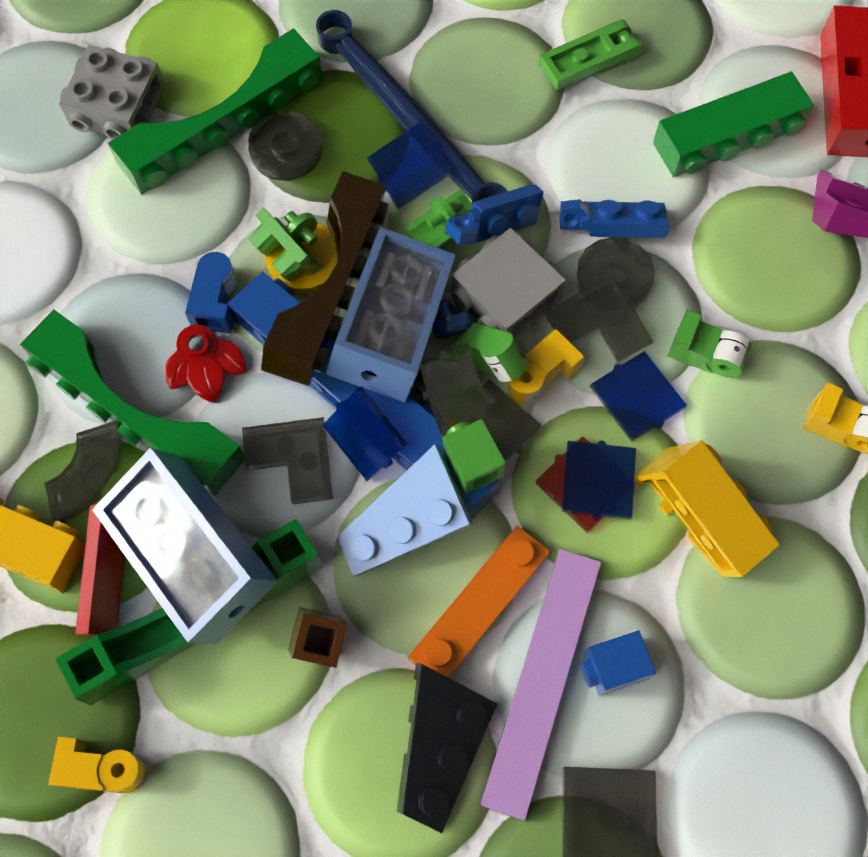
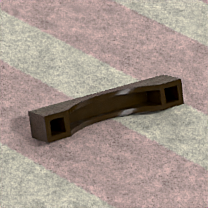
[261,171,389,386]

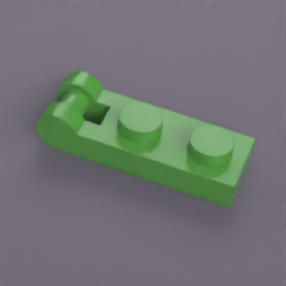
[539,19,644,90]

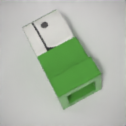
[667,309,752,378]
[448,323,529,382]

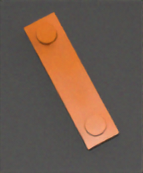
[407,525,551,678]

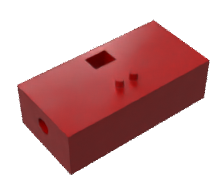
[820,5,868,157]

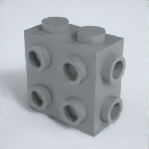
[59,45,165,140]
[451,228,566,338]

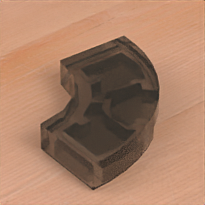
[44,420,122,523]

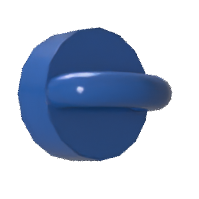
[432,299,473,339]

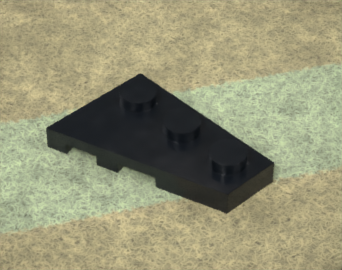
[397,663,498,833]

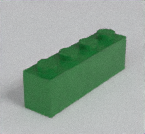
[653,71,814,177]

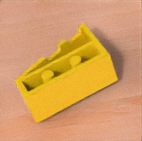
[632,440,780,577]

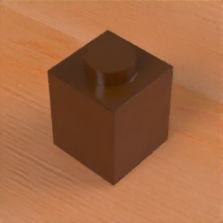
[288,606,348,668]

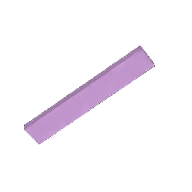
[480,549,601,821]

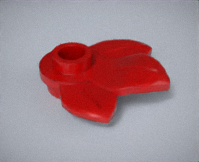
[164,324,246,403]

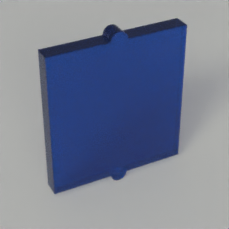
[367,121,454,209]
[590,351,687,442]
[322,386,408,481]
[562,440,636,520]

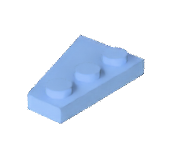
[337,444,473,576]

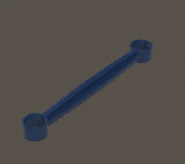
[316,10,508,204]

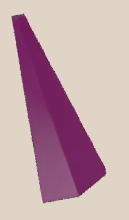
[812,169,868,238]

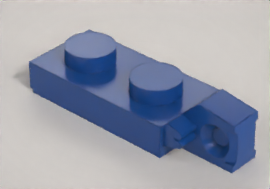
[445,184,544,245]
[559,199,669,238]

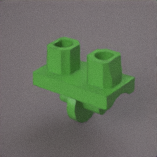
[405,189,473,250]
[249,207,322,282]

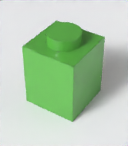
[442,419,506,495]

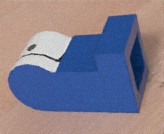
[185,252,237,334]

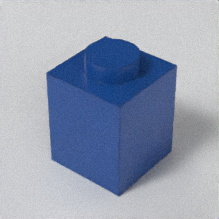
[581,630,656,696]

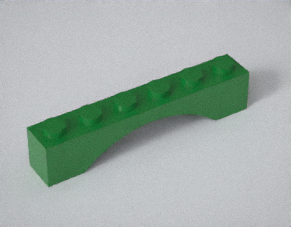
[108,28,323,195]
[20,309,246,497]
[55,519,323,706]

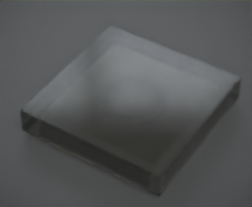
[562,766,658,857]

